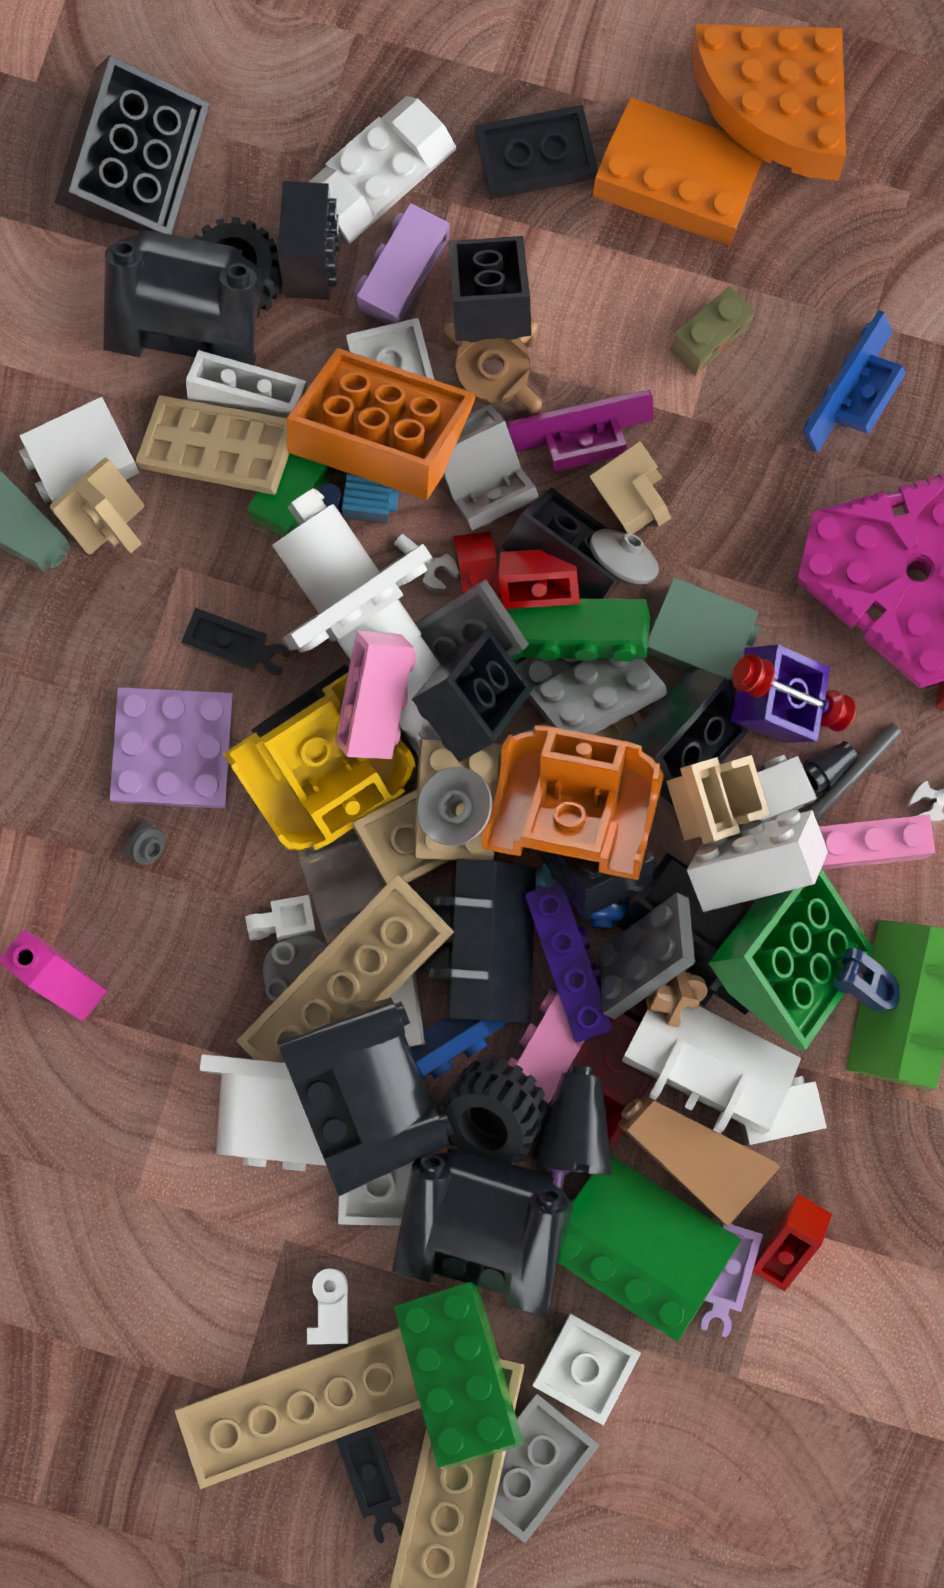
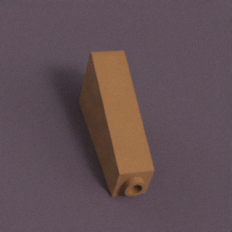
[617,1095,780,1226]

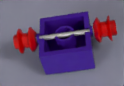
[731,644,856,743]

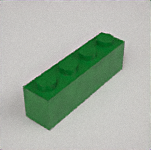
[247,453,332,537]
[499,598,650,662]

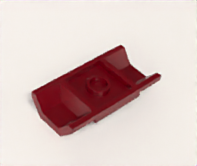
[548,997,654,1147]

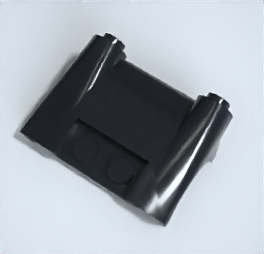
[103,230,265,366]
[276,997,454,1196]
[392,1148,574,1317]

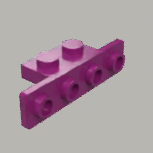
[506,389,654,471]

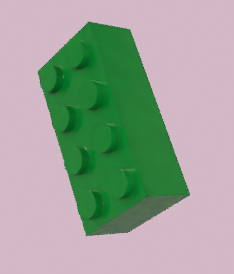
[394,1282,524,1469]

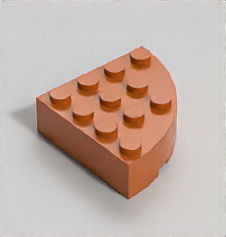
[691,24,846,181]

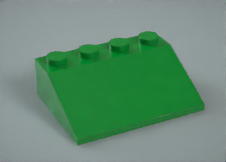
[709,868,874,1051]
[558,1155,742,1342]

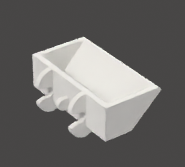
[622,1006,801,1134]

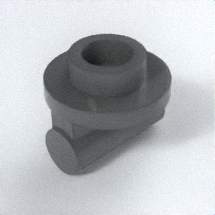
[121,820,165,865]

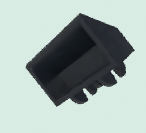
[617,852,750,1015]
[428,859,537,1024]

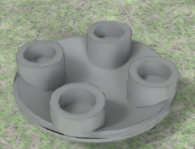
[263,935,327,1001]

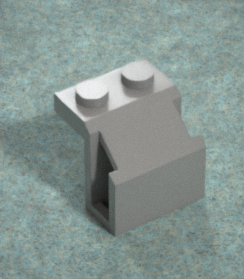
[441,404,539,531]

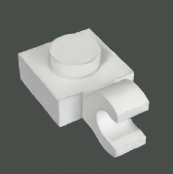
[245,895,316,942]

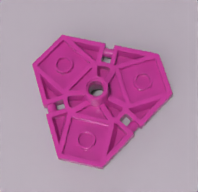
[797,473,944,688]

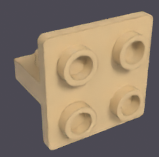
[50,457,144,555]

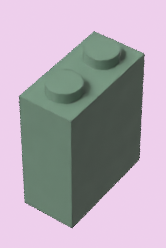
[647,577,761,684]

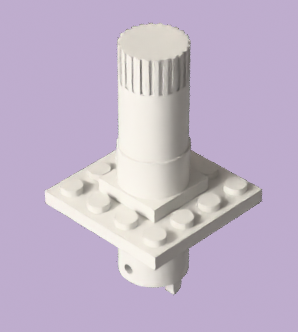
[272,488,441,756]

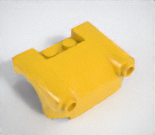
[223,673,416,851]

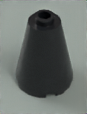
[532,1065,612,1176]

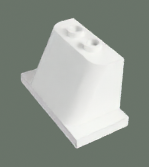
[200,1054,326,1171]

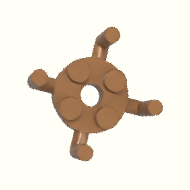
[444,319,542,417]

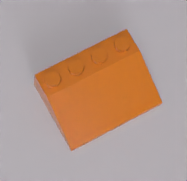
[592,97,763,246]
[287,348,476,500]

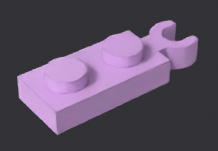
[700,1224,763,1337]

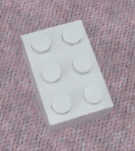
[687,810,828,912]

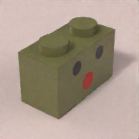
[670,286,755,375]

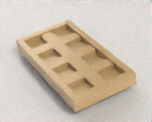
[135,395,290,495]

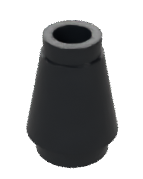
[803,741,857,793]

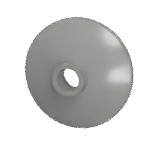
[590,529,659,584]
[417,767,492,846]

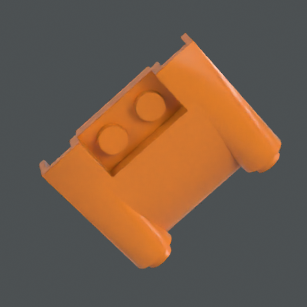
[482,726,664,880]

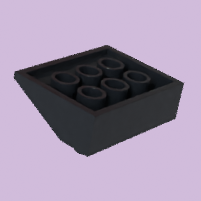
[54,55,210,234]

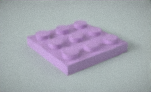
[109,687,234,809]

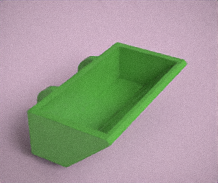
[846,920,944,1090]

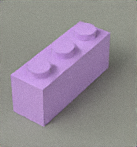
[354,203,450,325]

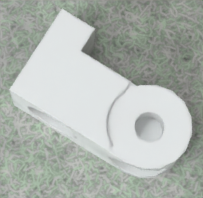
[307,1268,349,1345]

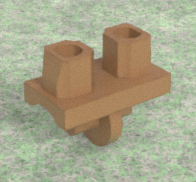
[646,970,708,1027]

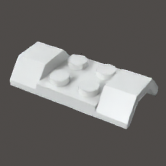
[309,96,456,244]

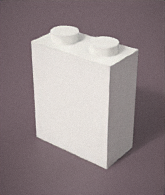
[19,397,139,504]

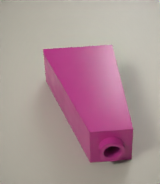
[0,929,108,1022]

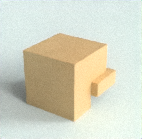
[590,441,671,534]
[666,755,770,844]

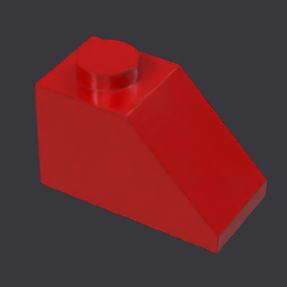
[453,531,501,598]
[499,550,580,609]
[752,1194,832,1291]

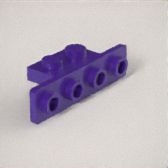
[525,882,612,1042]

